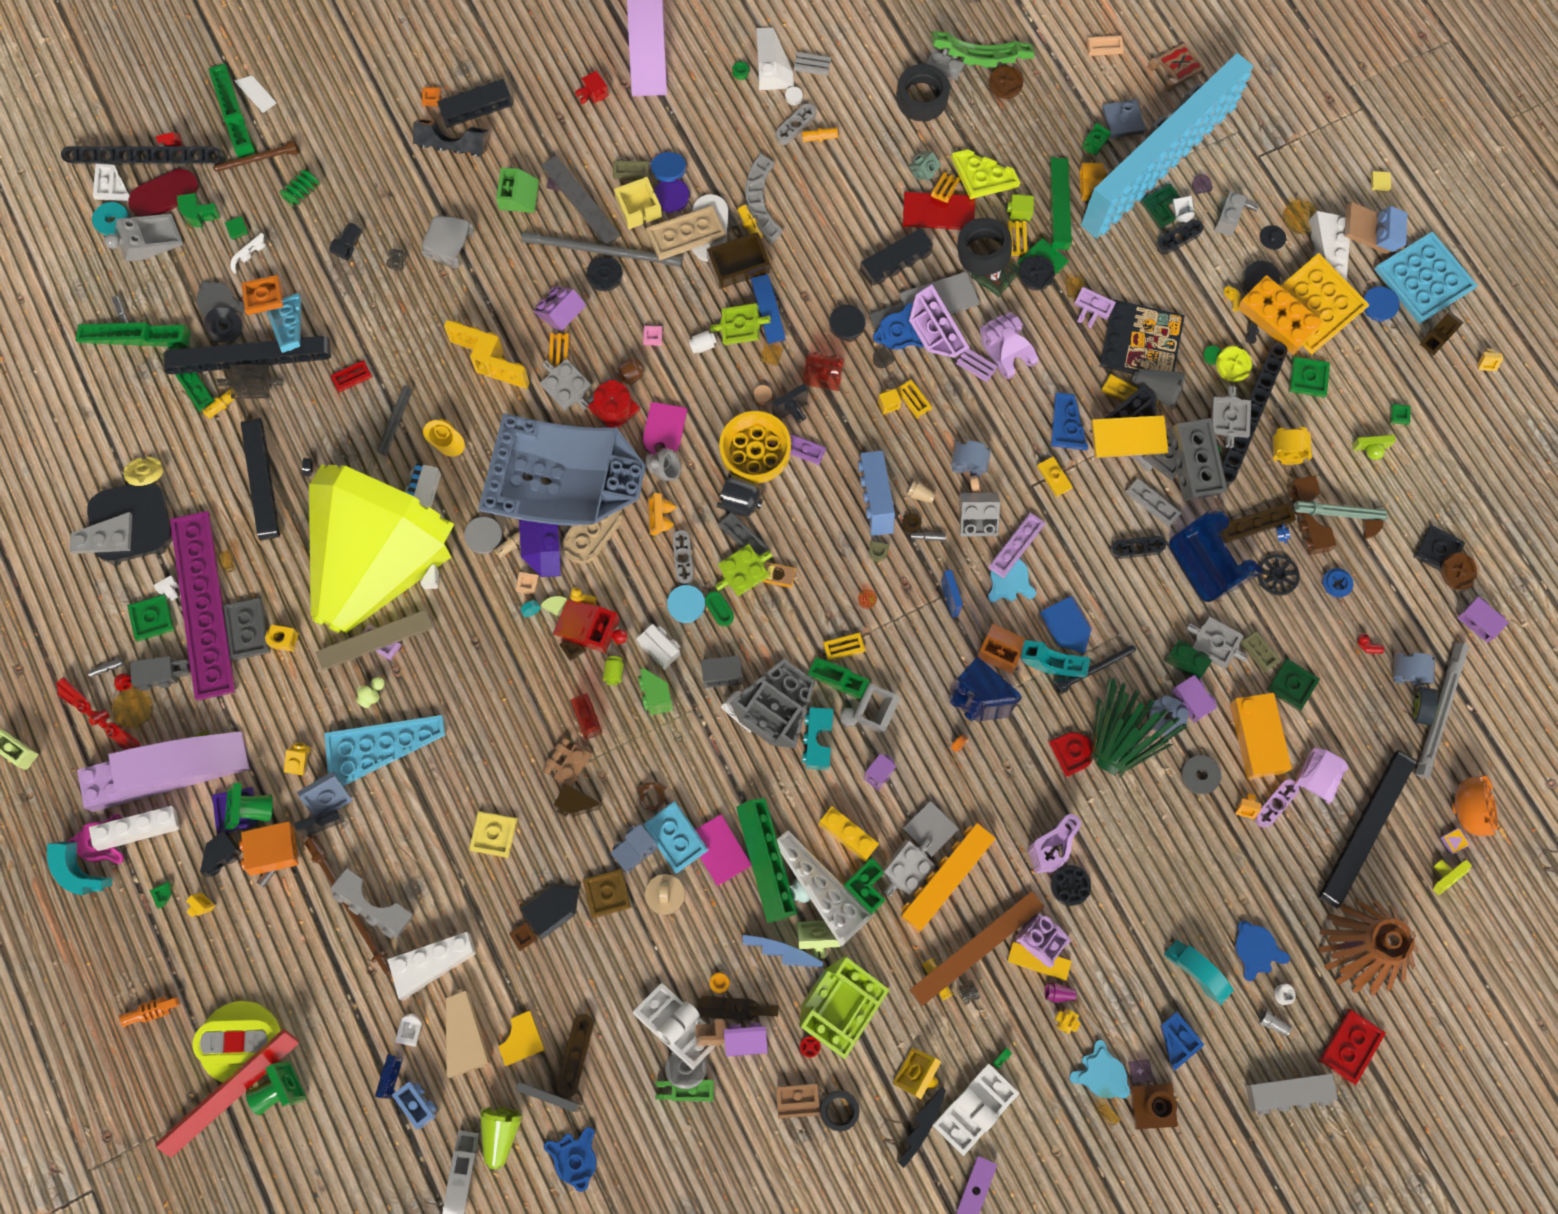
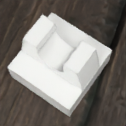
[154,576,179,601]

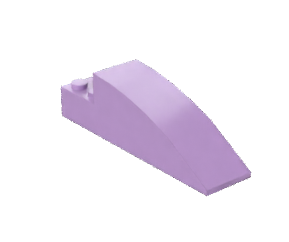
[627,0,667,96]
[77,731,250,812]

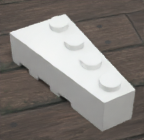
[1308,211,1350,281]
[388,932,476,1001]

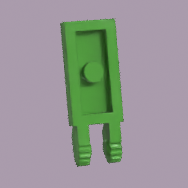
[655,1080,714,1102]

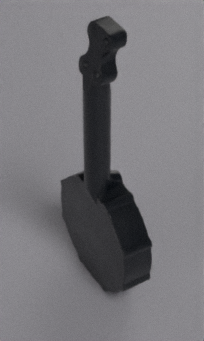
[1242,260,1281,344]

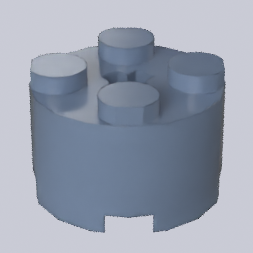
[951,441,991,477]
[1393,653,1435,686]

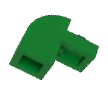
[177,193,220,228]

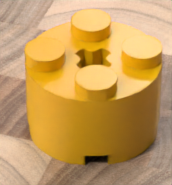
[1272,427,1312,465]

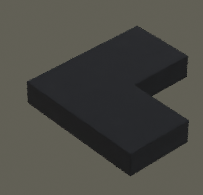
[294,812,345,837]

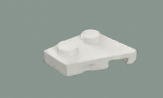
[93,164,129,201]

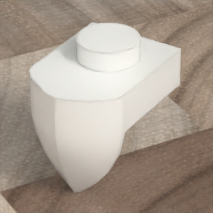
[1172,196,1195,224]
[395,1014,422,1047]

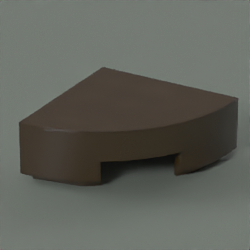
[559,642,586,661]

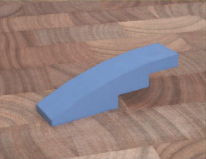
[742,935,823,968]

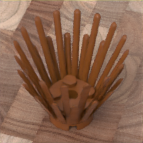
[1319,900,1418,995]

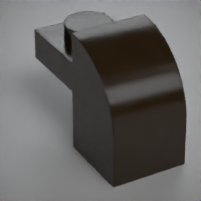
[1420,311,1464,356]

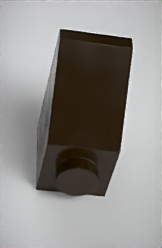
[553,784,602,817]

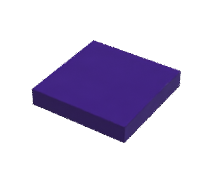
[212,787,258,834]

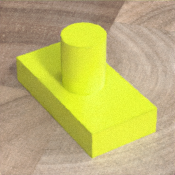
[1433,859,1472,896]

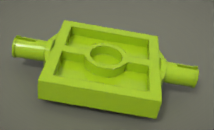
[710,303,771,345]
[715,544,773,597]

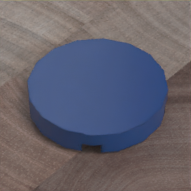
[651,152,686,182]
[1363,286,1400,322]

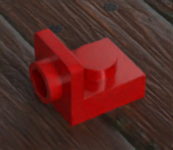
[156,132,184,154]

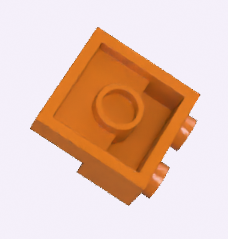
[241,275,284,315]

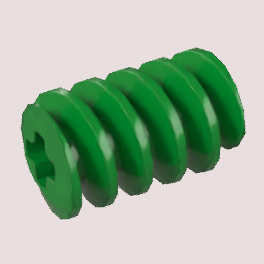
[279,169,320,207]

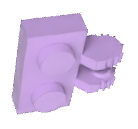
[1074,287,1116,328]

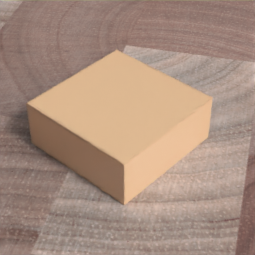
[516,572,539,595]

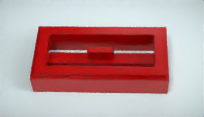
[330,360,372,393]

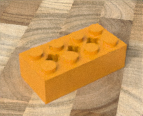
[1238,275,1323,355]

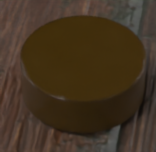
[902,513,922,533]

